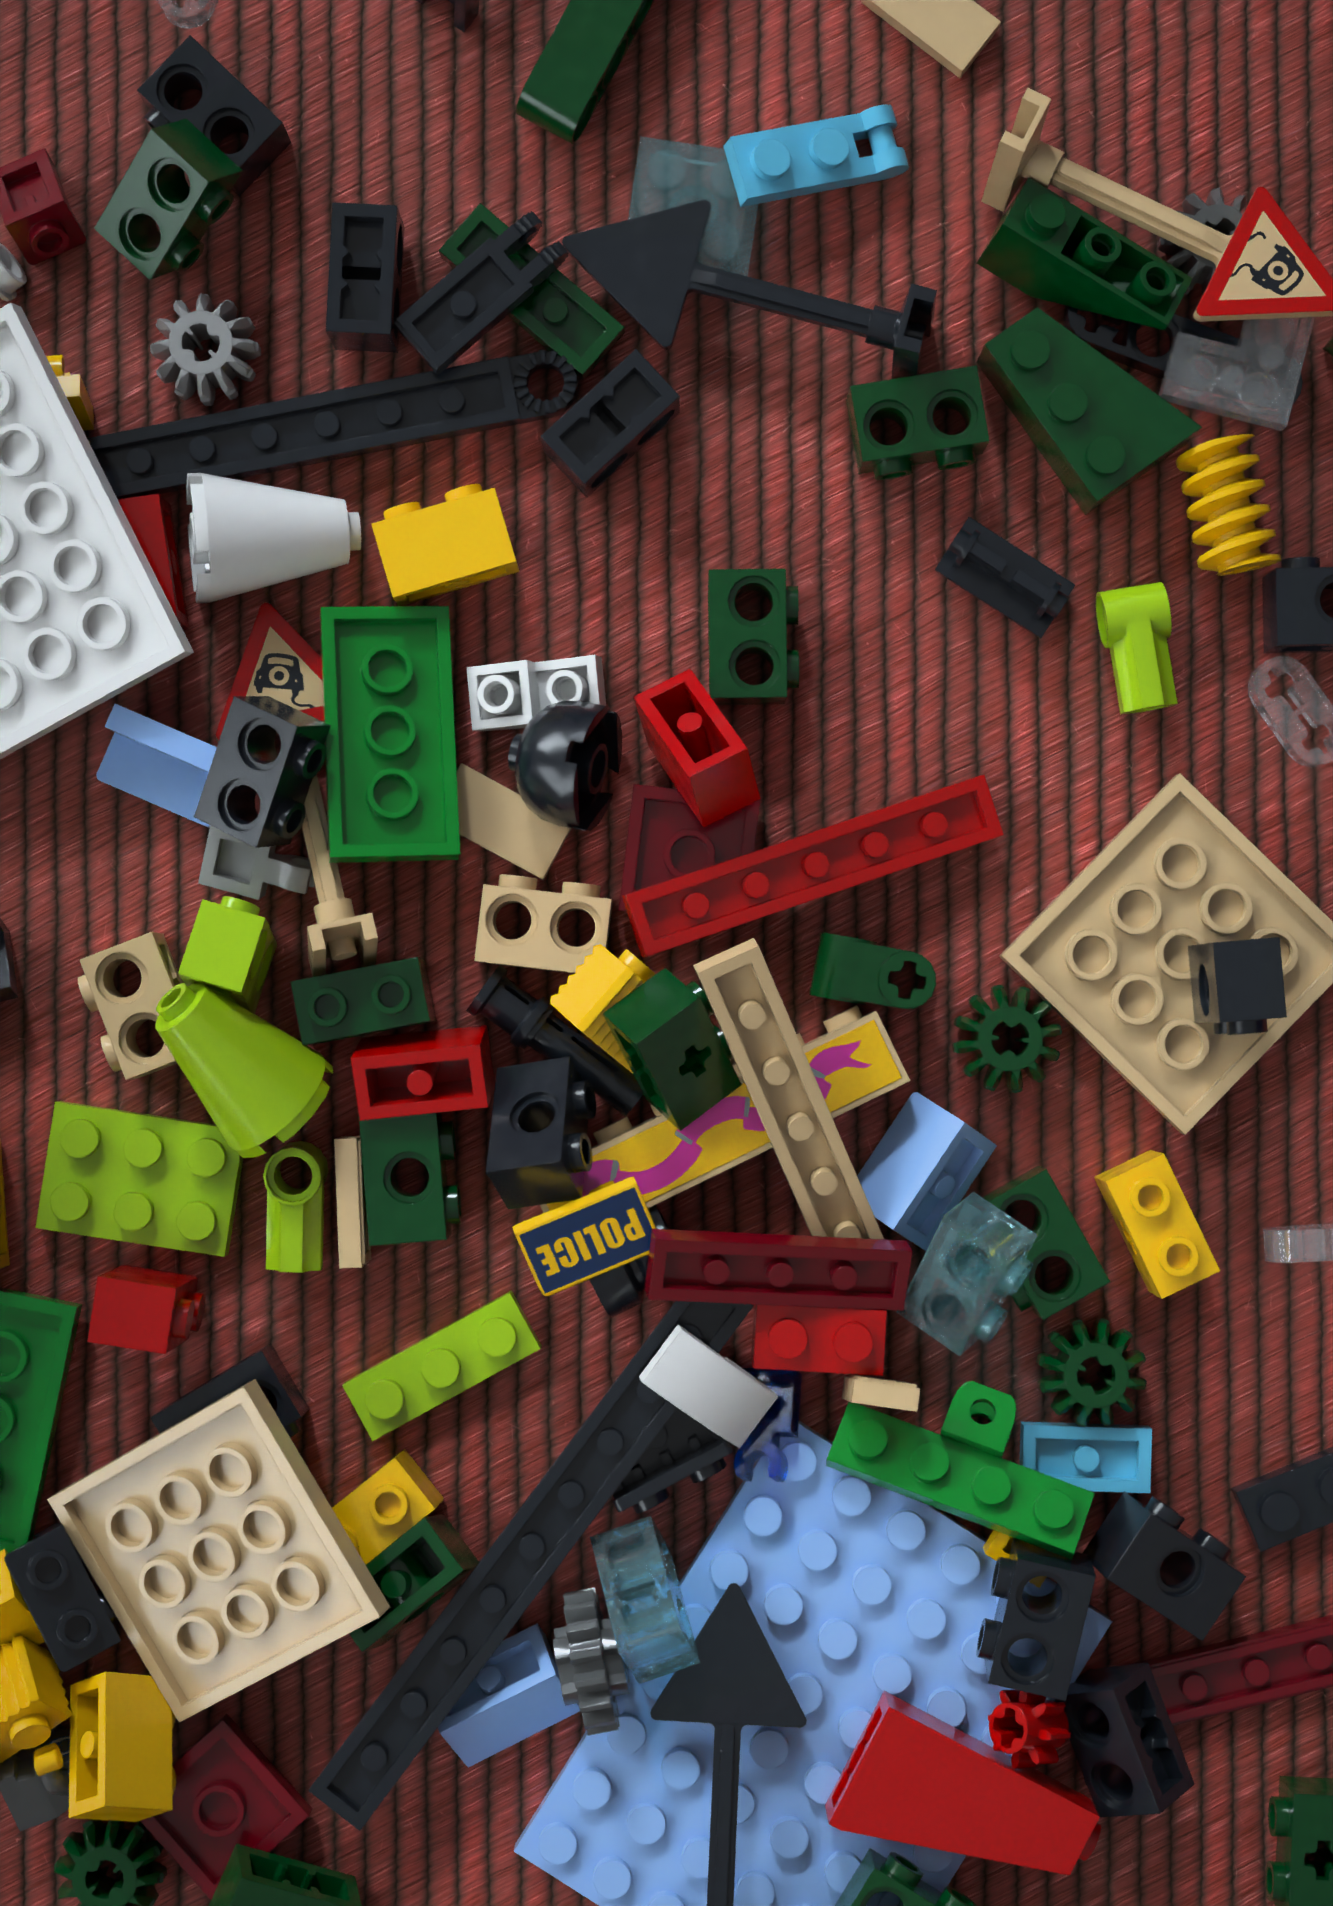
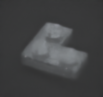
[1159,317,1315,431]

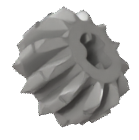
[150,293,261,406]

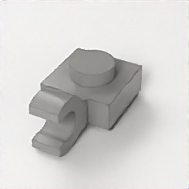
[198,825,315,900]

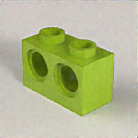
[178,896,277,1014]

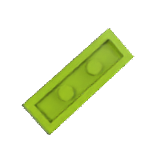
[342,1290,542,1441]

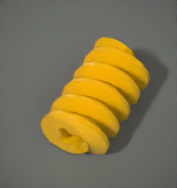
[1176,434,1282,576]

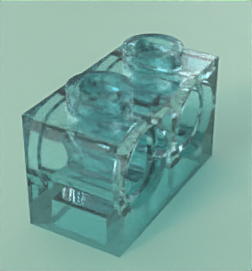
[897,1192,1038,1357]
[590,1516,700,1684]

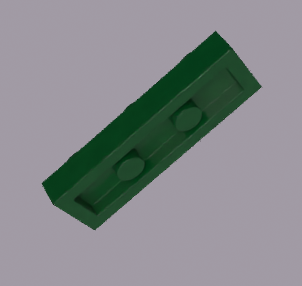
[439,203,625,380]

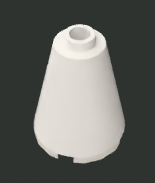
[186,473,361,603]

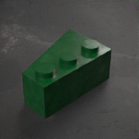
[976,307,1202,515]

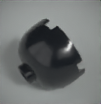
[508,701,622,831]

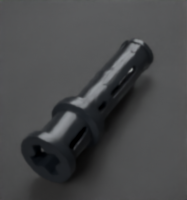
[466,965,643,1117]

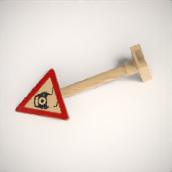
[981,88,1333,322]
[216,602,378,977]

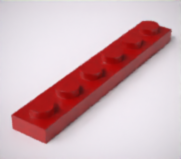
[622,775,1004,957]

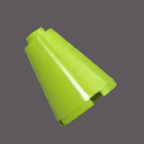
[155,982,333,1158]

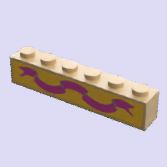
[540,1005,910,1213]

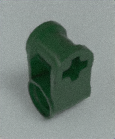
[809,932,936,1009]

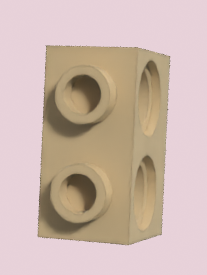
[474,874,613,973]
[78,932,182,1080]

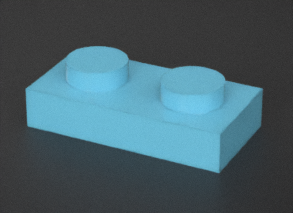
[1019,1421,1152,1493]

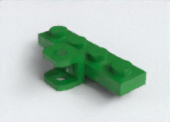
[826,1381,1095,1560]

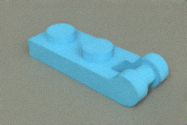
[723,104,909,207]

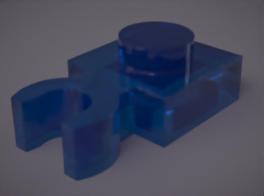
[734,1368,802,1482]

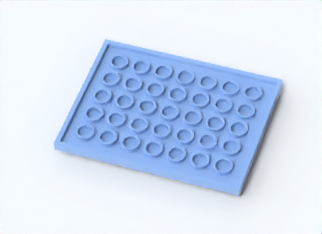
[514,1413,1112,1906]

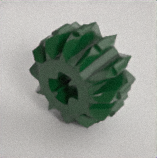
[952,985,1062,1093]
[1037,1317,1147,1427]
[54,1819,167,1906]

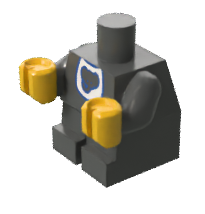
[0,1724,70,1832]

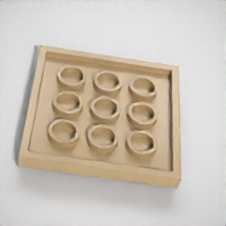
[999,773,1333,1135]
[47,1379,390,1723]

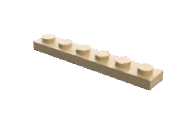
[693,938,884,1239]

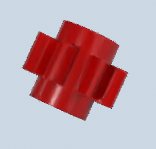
[988,1689,1071,1769]

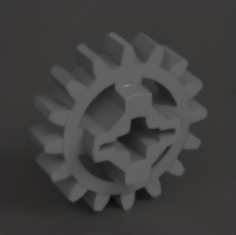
[553,1587,630,1736]

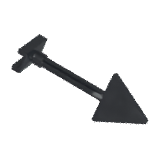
[562,199,937,379]
[650,1583,807,1906]

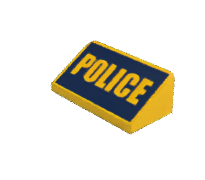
[512,1176,657,1296]

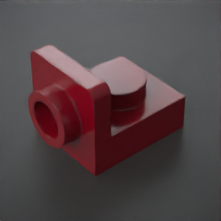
[0,148,86,265]

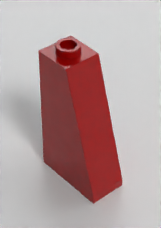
[825,1691,1101,1876]

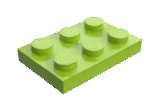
[35,1101,243,1257]

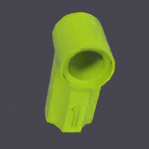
[1096,582,1178,715]
[263,1141,328,1273]

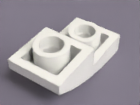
[466,655,606,731]
[639,1324,778,1448]

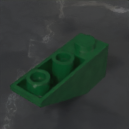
[976,177,1193,330]

